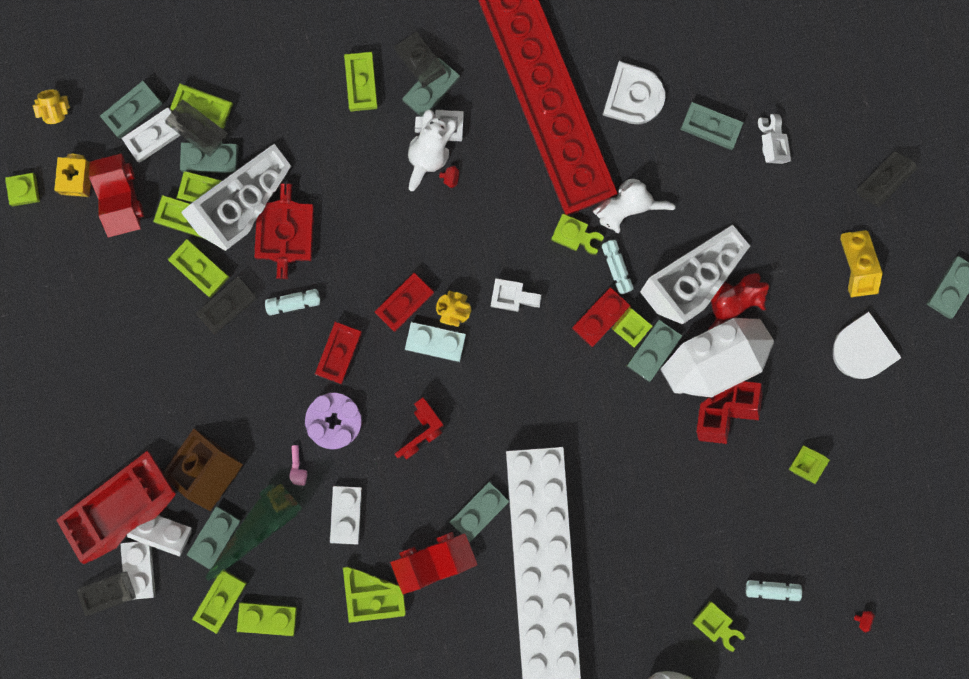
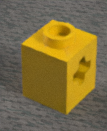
[54,154,91,197]

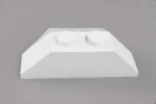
[661,318,774,397]

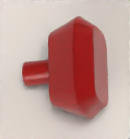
[439,166,460,188]
[854,611,875,633]

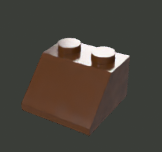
[163,429,243,511]

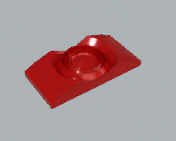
[57,451,176,564]

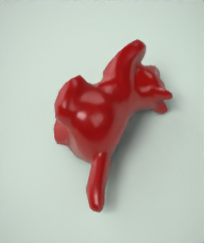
[708,273,769,330]

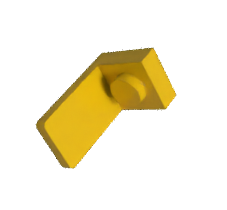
[840,230,882,297]

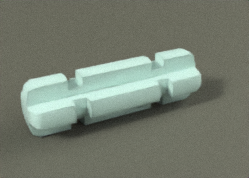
[602,240,633,294]
[265,289,320,315]
[746,580,802,601]

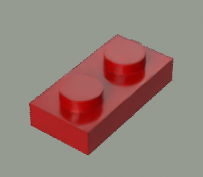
[375,273,434,332]
[572,287,631,347]
[315,322,362,384]

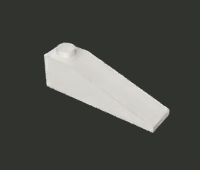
[181,144,291,251]
[640,225,750,324]

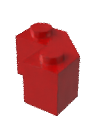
[89,153,144,237]
[696,381,762,444]
[390,532,477,594]

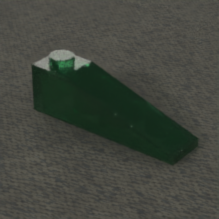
[205,483,302,582]

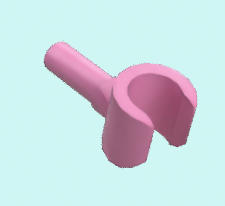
[290,445,307,486]

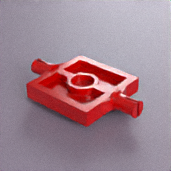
[254,184,314,279]

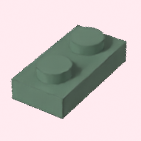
[403,58,460,117]
[100,81,162,139]
[680,102,744,150]
[180,143,238,174]
[927,256,969,319]
[627,320,682,382]
[450,482,509,542]
[187,506,242,570]

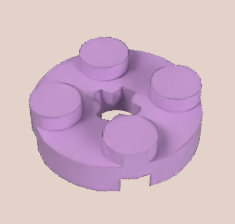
[305,393,362,449]

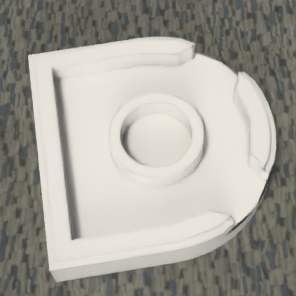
[603,61,665,124]
[833,312,901,379]

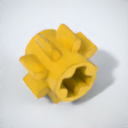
[32,89,70,124]
[436,291,471,327]

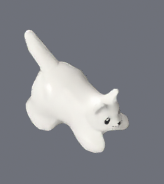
[408,109,457,191]
[593,179,676,233]

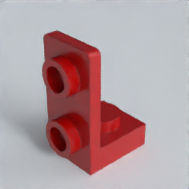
[395,398,444,460]

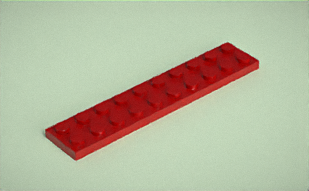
[478,0,618,215]

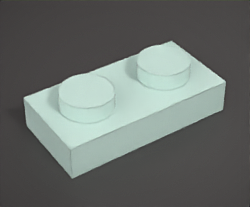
[405,322,466,362]

